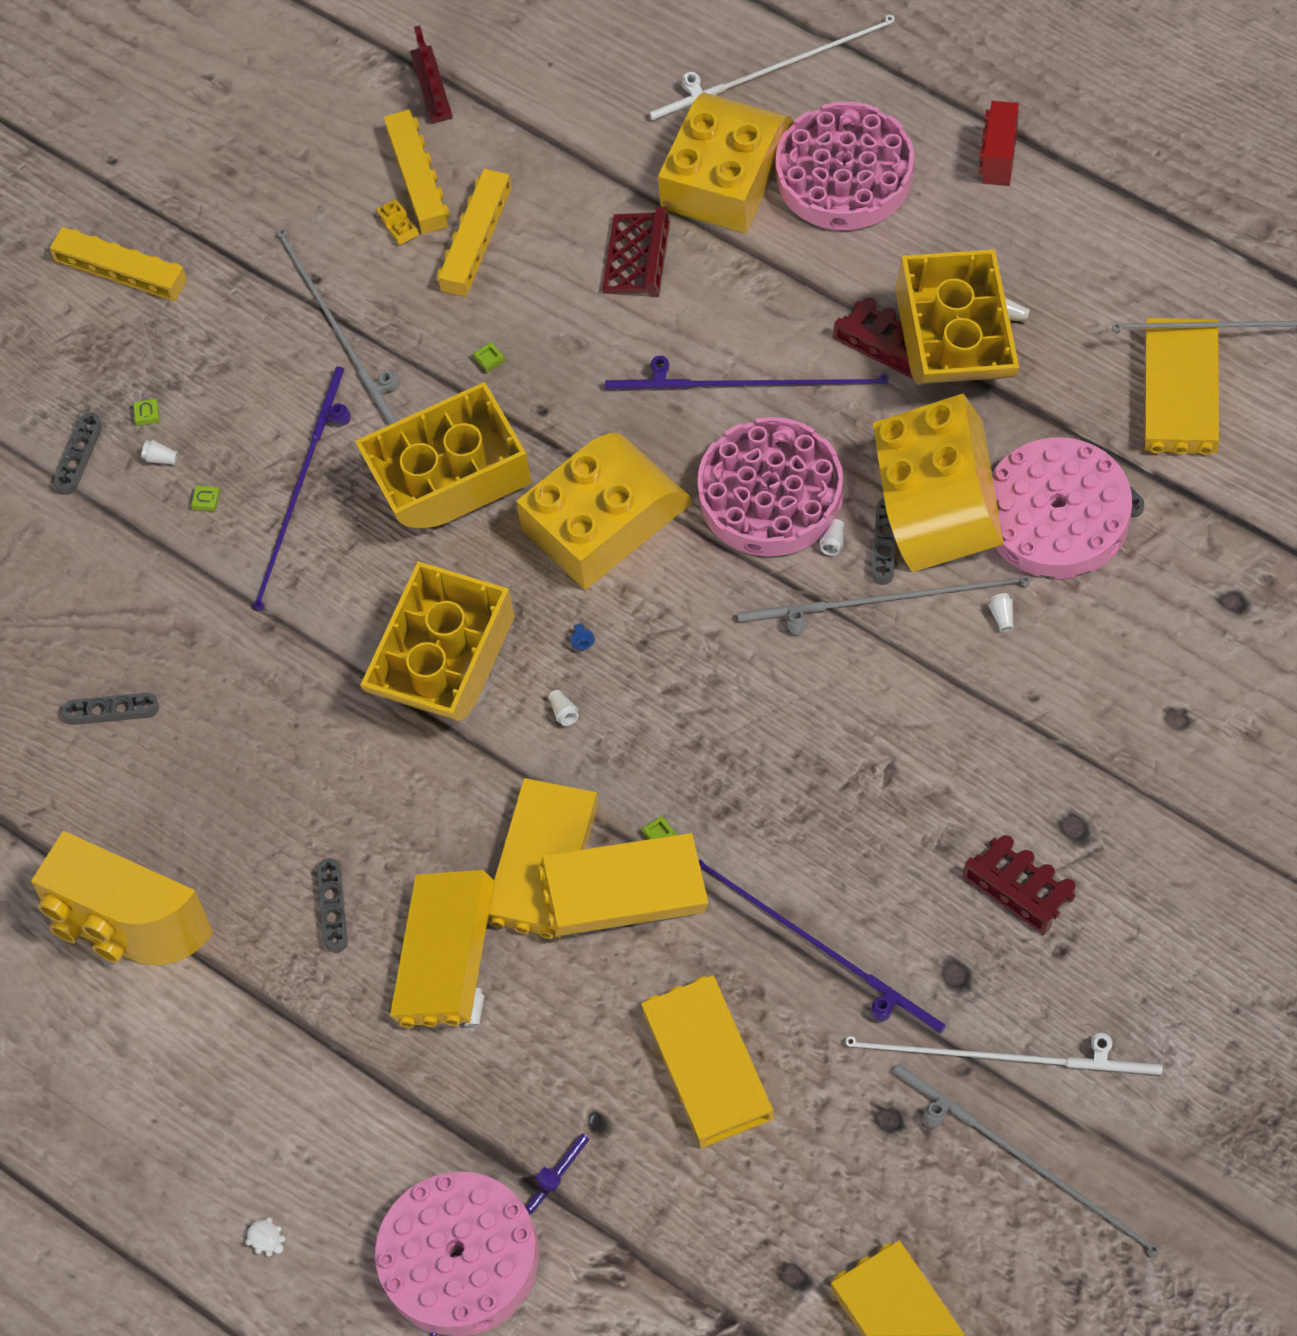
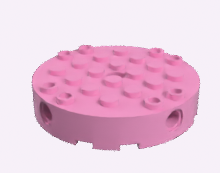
[776,102,914,230]
[697,417,843,556]
[992,437,1132,579]
[375,1171,540,1336]

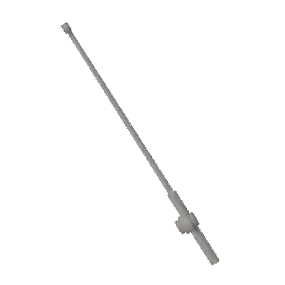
[277,228,400,425]
[1111,321,1297,334]
[737,576,1030,635]
[894,1064,1159,1257]

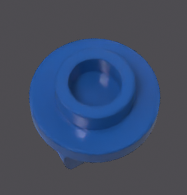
[570,623,595,650]

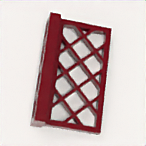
[602,207,670,297]

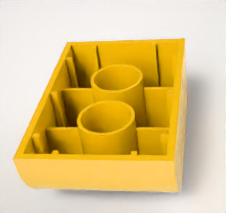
[658,92,794,234]
[895,249,1019,385]
[355,382,532,528]
[873,394,1004,572]
[516,433,693,590]
[360,561,515,721]
[31,830,214,965]

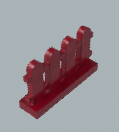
[410,25,453,124]
[833,297,913,379]
[962,835,1076,935]

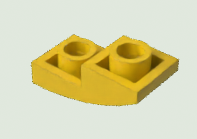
[376,199,419,245]

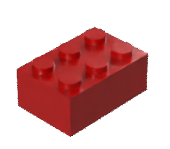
[979,100,1019,186]

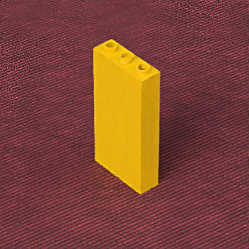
[1144,318,1219,455]
[487,778,599,939]
[537,833,709,936]
[390,870,494,1028]
[641,975,774,1149]
[831,1240,965,1336]

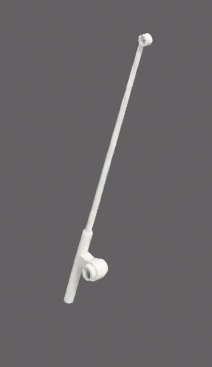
[649,15,894,120]
[846,1033,1163,1075]

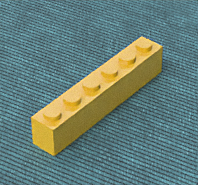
[384,109,450,235]
[436,169,512,297]
[50,227,187,301]

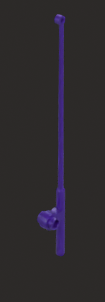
[605,355,889,389]
[253,366,351,611]
[698,859,946,1034]
[429,1133,589,1336]

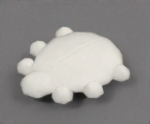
[245,1217,286,1257]

